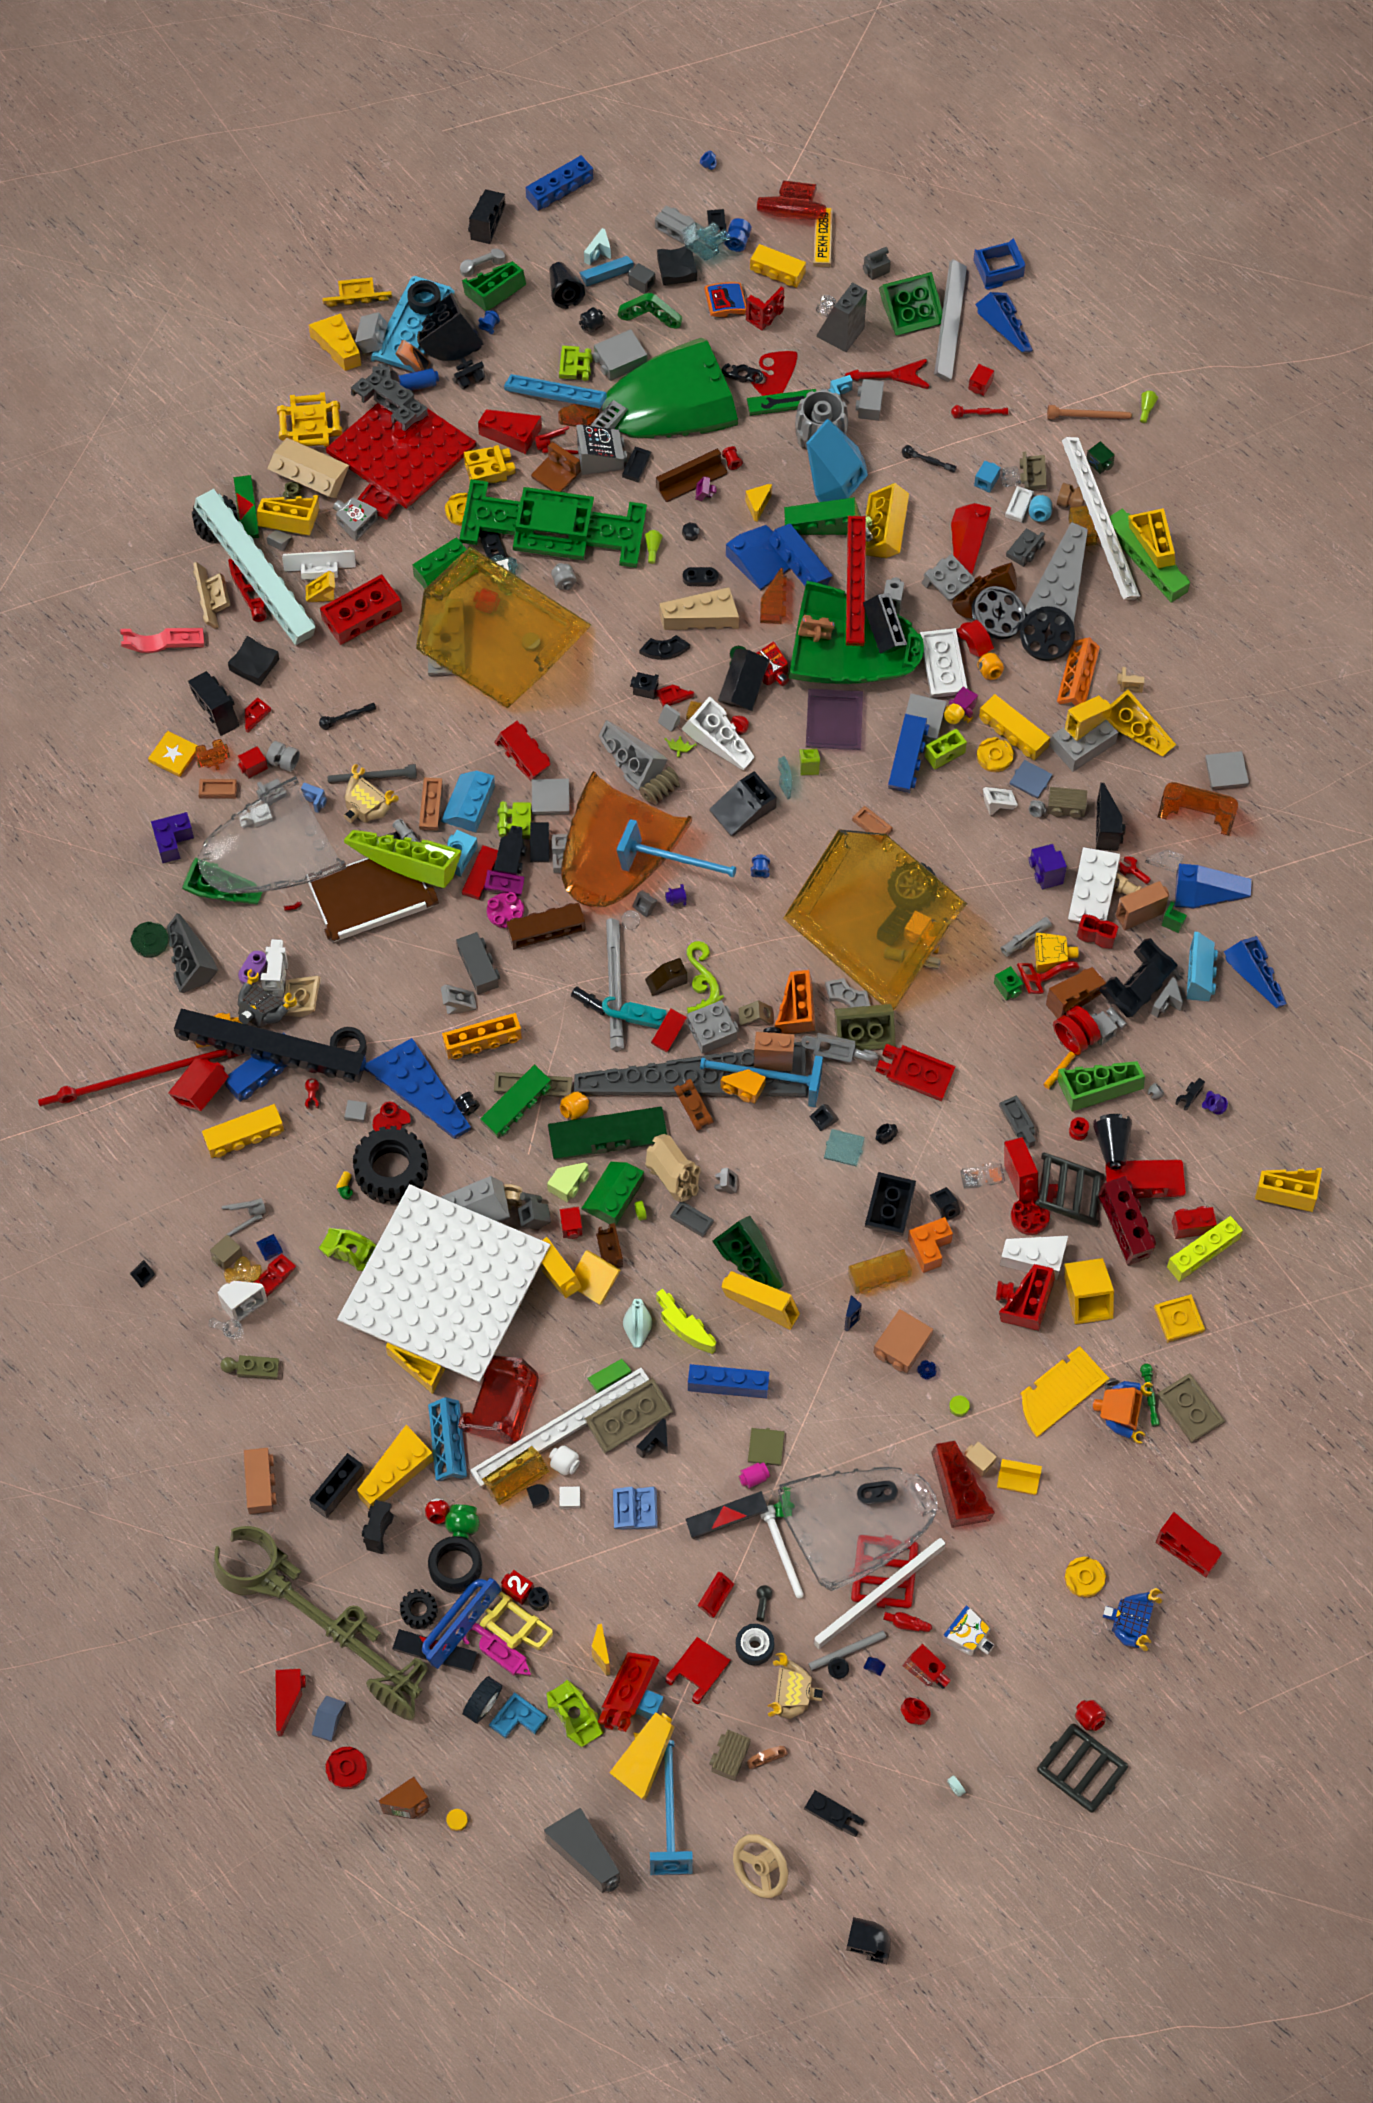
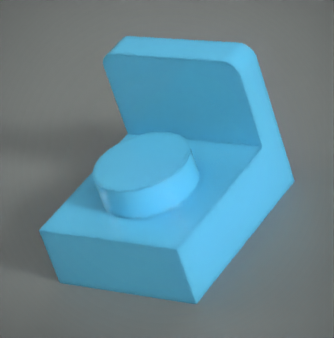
[828,375,853,395]

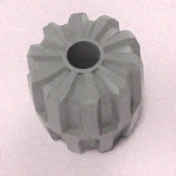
[795,389,848,449]

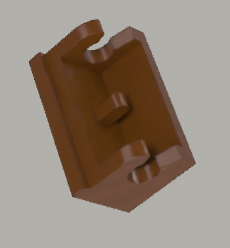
[596,1223,623,1268]

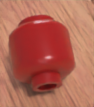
[1075,1700,1106,1731]

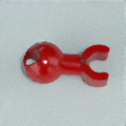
[305,1078,320,1109]

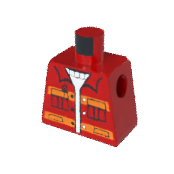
[757,641,789,686]
[902,1644,951,1689]

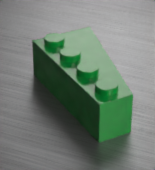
[784,497,861,535]

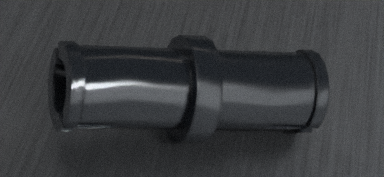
[571,986,609,1016]

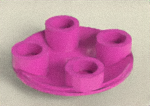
[486,892,524,928]

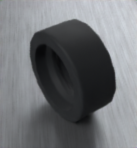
[407,280,441,315]
[330,1027,367,1055]

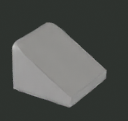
[267,529,292,551]
[658,704,680,732]

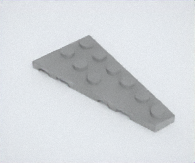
[1024,522,1088,636]

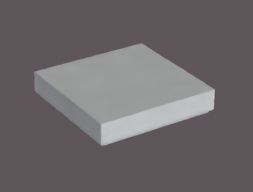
[1205,751,1249,790]
[532,779,569,815]

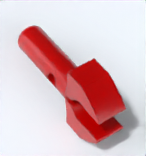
[1119,856,1151,884]

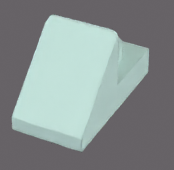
[584,228,611,265]

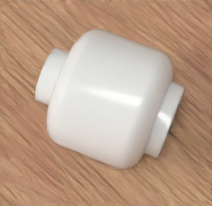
[549,1445,580,1476]

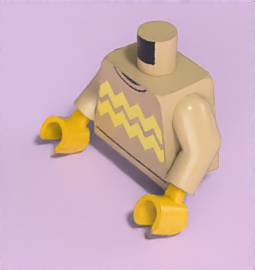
[343,764,399,823]
[767,1653,823,1719]

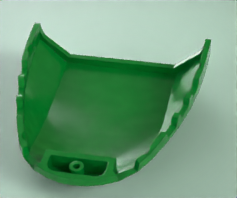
[602,338,738,438]
[789,581,924,684]

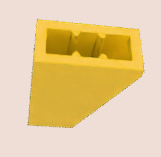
[1065,695,1112,741]
[540,1237,582,1299]

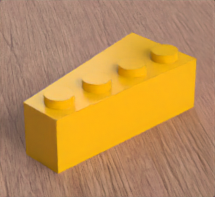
[357,1424,434,1508]

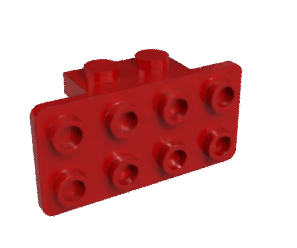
[1105,1159,1186,1198]

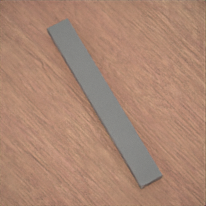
[934,259,967,382]

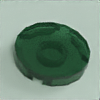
[130,921,169,958]

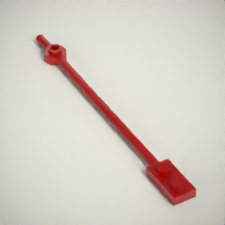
[38,1049,244,1107]

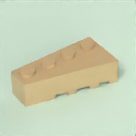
[659,587,739,630]

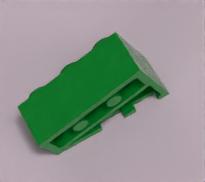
[462,261,526,312]

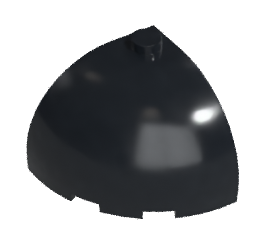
[417,292,484,361]

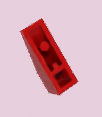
[275,1669,306,1736]

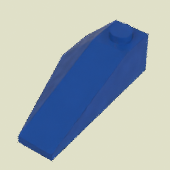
[975,292,1033,352]
[1175,863,1252,909]
[1224,936,1287,1008]

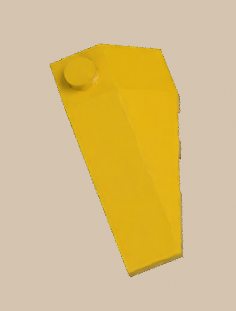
[1106,689,1176,757]

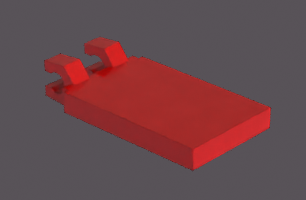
[875,1044,956,1102]
[598,1652,660,1732]

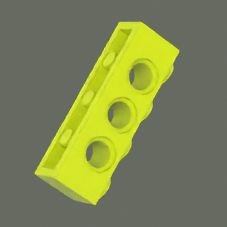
[1167,1216,1243,1282]

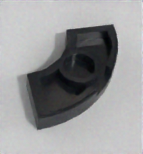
[639,635,690,660]

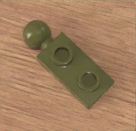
[220,1355,279,1380]

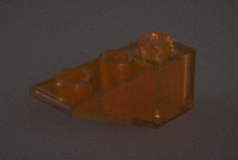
[760,568,787,624]

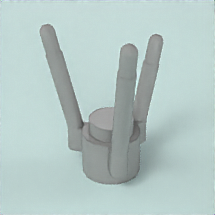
[221,1198,266,1236]

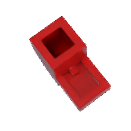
[956,620,994,657]

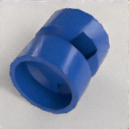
[724,218,752,252]

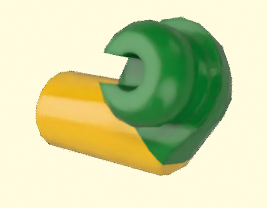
[336,1171,353,1199]

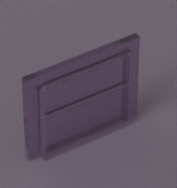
[806,689,863,750]

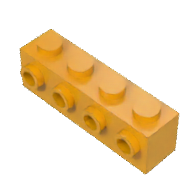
[442,1013,522,1060]

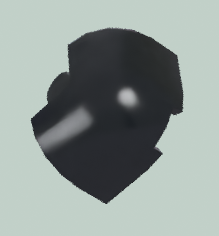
[846,1917,891,1965]

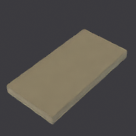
[584,1378,673,1453]

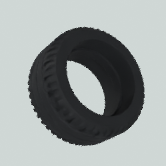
[428,1536,482,1593]

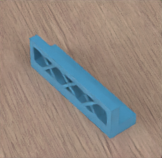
[428,1397,467,1481]

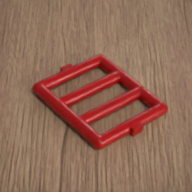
[851,1535,918,1608]

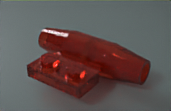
[757,180,827,220]

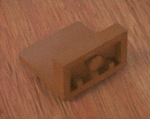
[531,442,581,492]

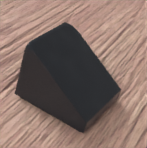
[809,1104,839,1131]

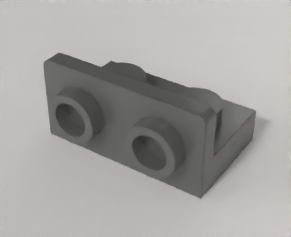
[1006,528,1045,567]

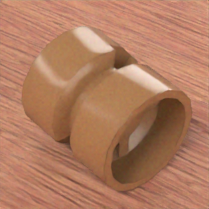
[1057,483,1085,512]

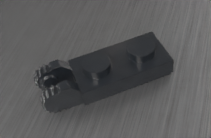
[804,1790,865,1837]

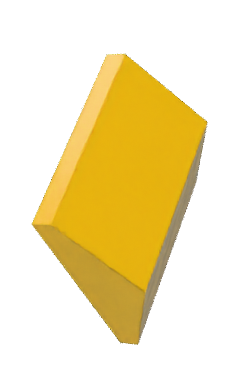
[591,1624,610,1676]

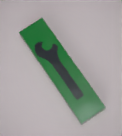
[747,389,816,416]

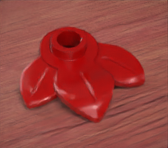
[372,1101,411,1132]

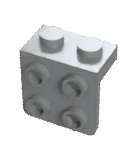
[922,554,974,601]

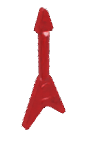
[845,359,929,389]

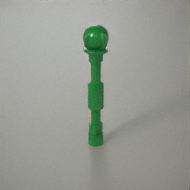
[1140,1363,1160,1427]

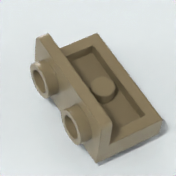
[1020,451,1047,490]

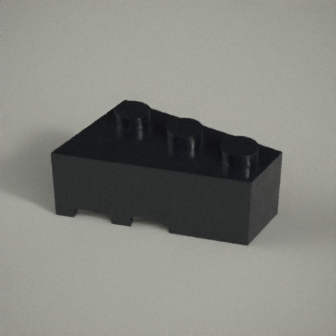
[468,189,506,244]
[188,671,240,736]

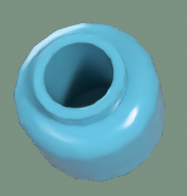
[1029,495,1053,522]

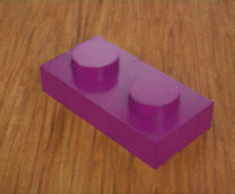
[484,870,525,897]

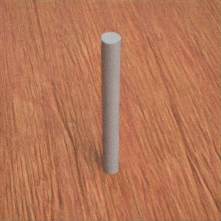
[808,1630,886,1671]

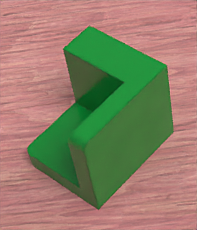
[1161,901,1187,933]

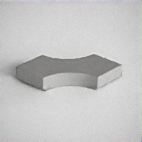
[825,978,871,1008]

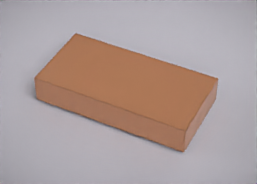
[199,779,237,799]
[852,806,893,842]

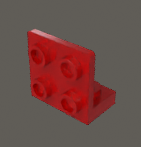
[746,286,785,331]

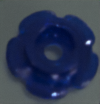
[917,1360,937,1379]

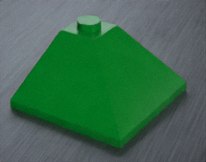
[879,272,943,336]

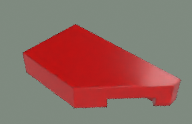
[656,684,694,707]

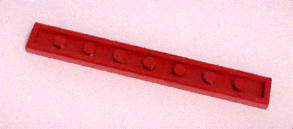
[846,516,866,646]

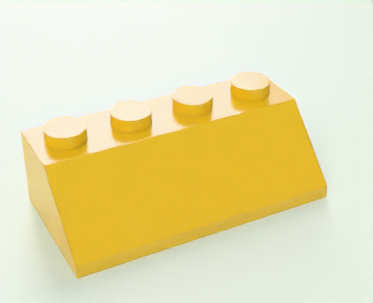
[865,483,909,558]

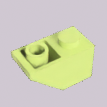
[547,1162,589,1202]

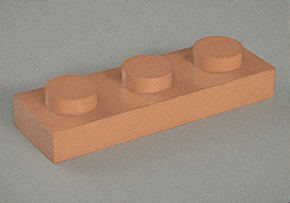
[419,778,443,831]

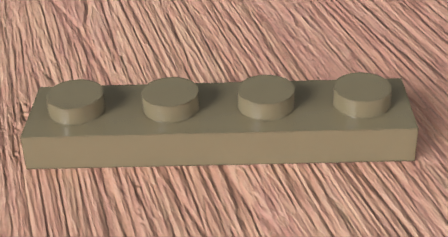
[494,1072,573,1097]

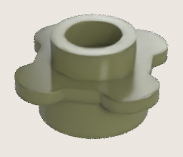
[283,482,302,499]

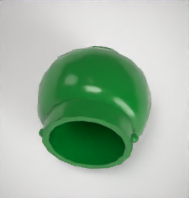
[445,1504,480,1539]

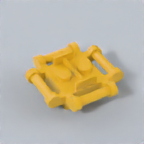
[277,392,342,447]

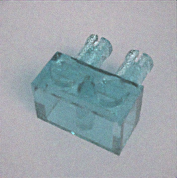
[682,222,730,261]

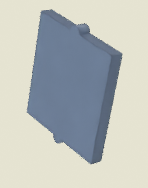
[1009,760,1053,799]

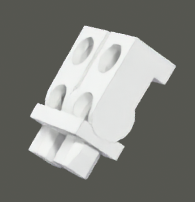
[261,939,288,998]

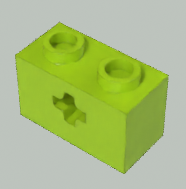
[924,728,967,770]

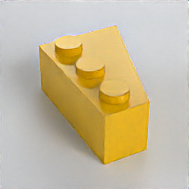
[257,495,319,535]
[1128,508,1176,568]
[1255,1168,1322,1212]

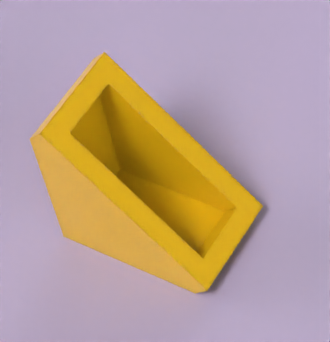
[745,484,772,522]

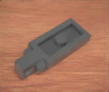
[999,1095,1036,1148]

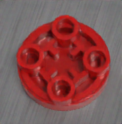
[1011,1196,1050,1235]

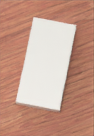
[1005,486,1034,523]

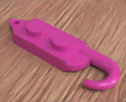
[462,1623,531,1676]

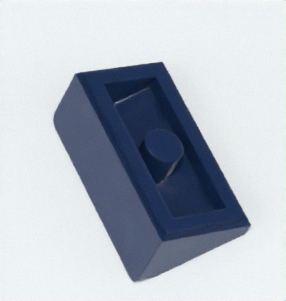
[844,1295,862,1332]

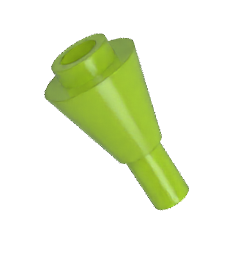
[1140,390,1158,423]
[645,530,663,564]

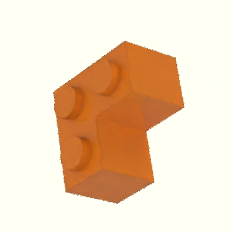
[908,1217,953,1273]

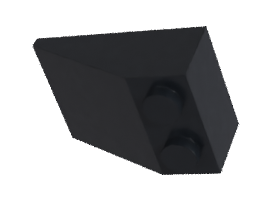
[1096,782,1126,851]

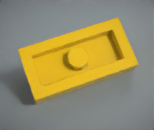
[997,1459,1042,1495]

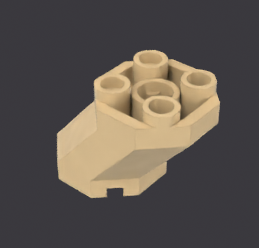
[646,1134,701,1202]

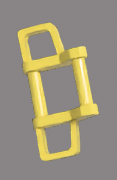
[480,1592,553,1650]

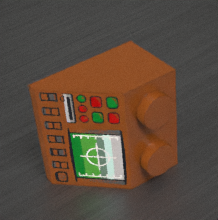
[378,1777,430,1819]

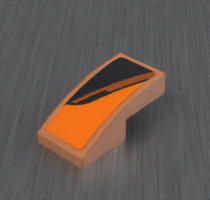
[395,340,431,372]

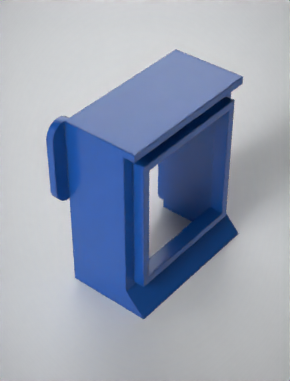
[973,238,1026,290]

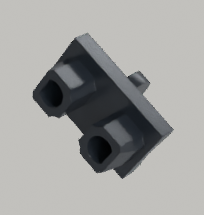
[452,358,485,390]

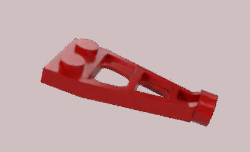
[228,559,267,622]

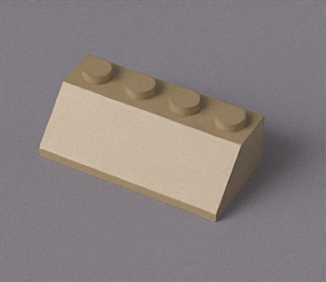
[267,438,350,498]

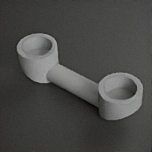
[460,249,505,277]

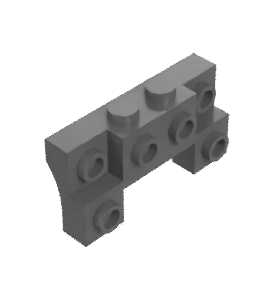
[351,372,428,431]

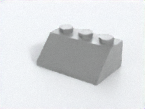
[441,1176,510,1222]

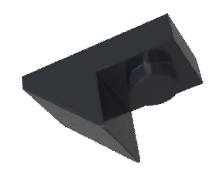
[636,1418,668,1458]

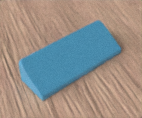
[579,256,634,287]

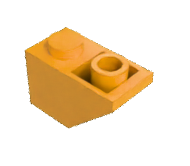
[720,1069,766,1104]

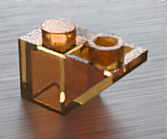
[558,403,599,427]

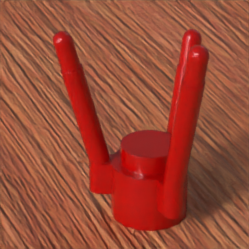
[535,426,578,454]

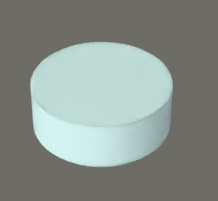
[947,1775,966,1797]

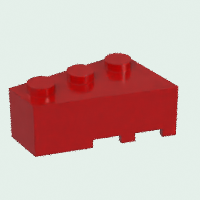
[494,721,551,781]

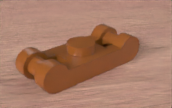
[673,1078,714,1131]

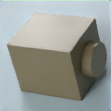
[210,1235,243,1270]

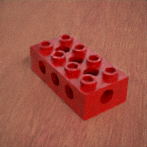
[320,574,402,645]

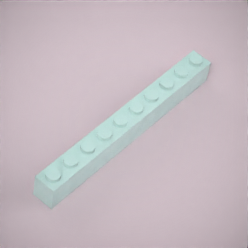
[194,489,316,646]

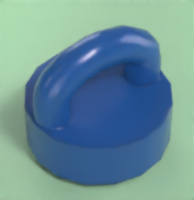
[700,151,717,170]

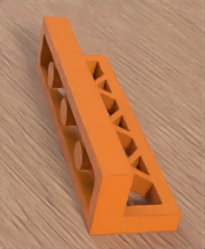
[1057,637,1100,706]

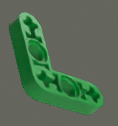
[617,293,682,329]

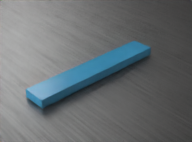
[504,374,607,408]

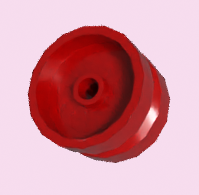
[1053,1005,1101,1055]

